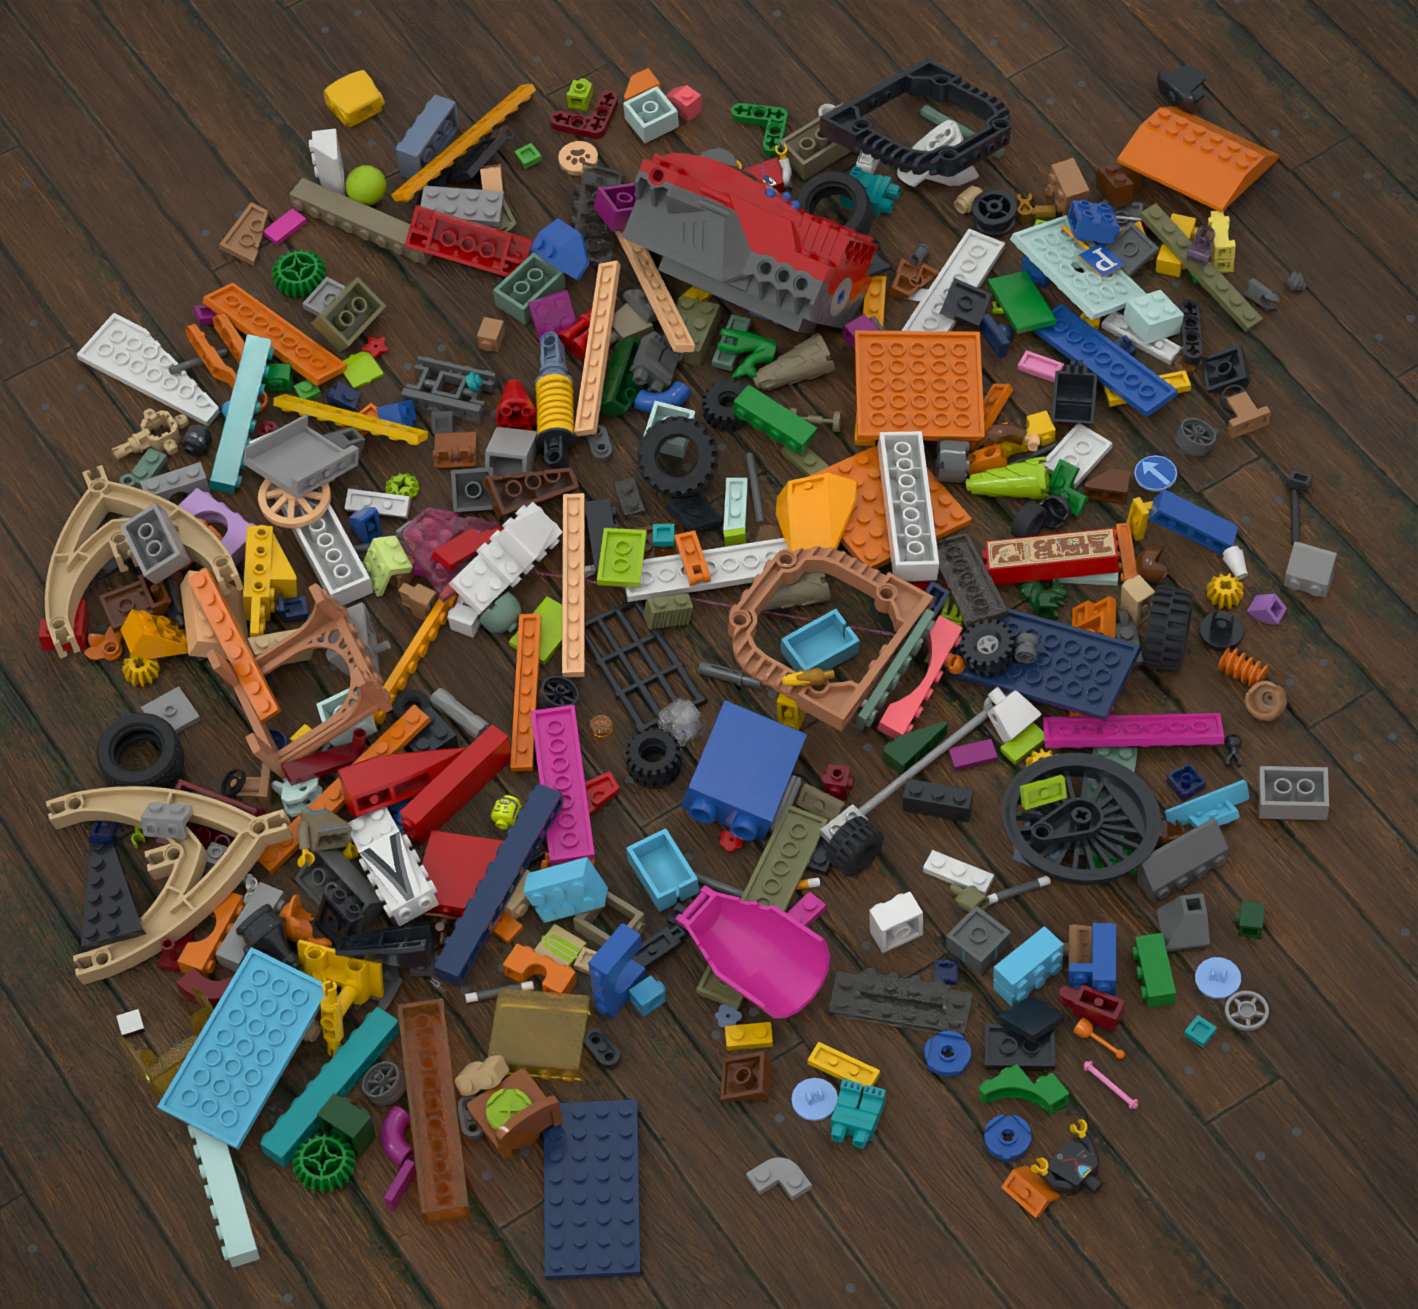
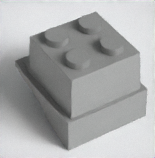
[326,602,391,678]

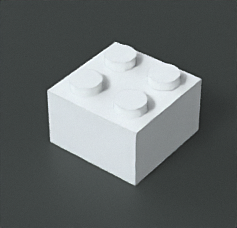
[869,892,923,953]

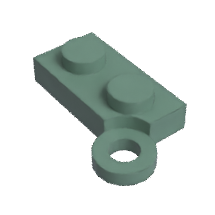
[119,448,168,488]

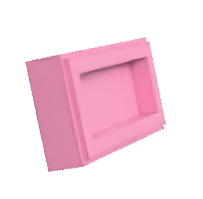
[1018,350,1064,382]

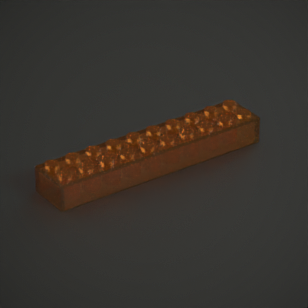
[397,998,471,1225]

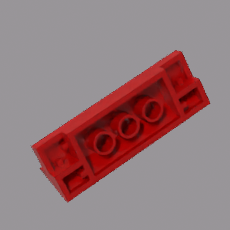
[404,205,533,277]

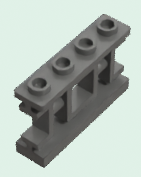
[401,356,497,424]

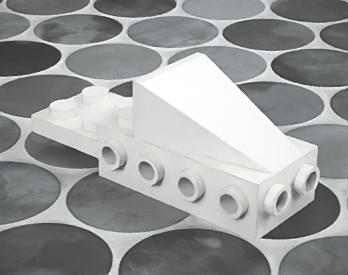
[449,502,562,614]

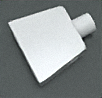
[987,687,1041,743]

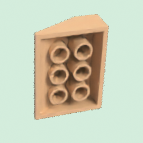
[180,570,249,660]

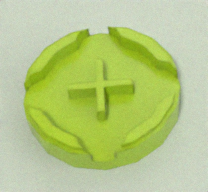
[486,1088,531,1131]

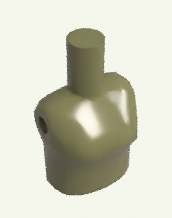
[950,884,990,912]

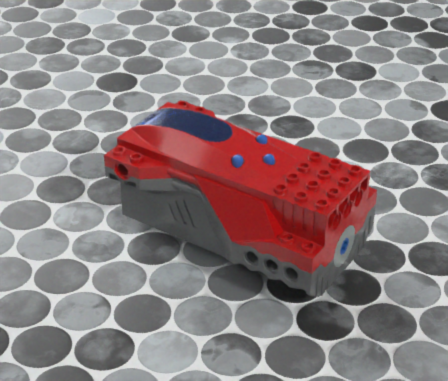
[622,153,878,335]

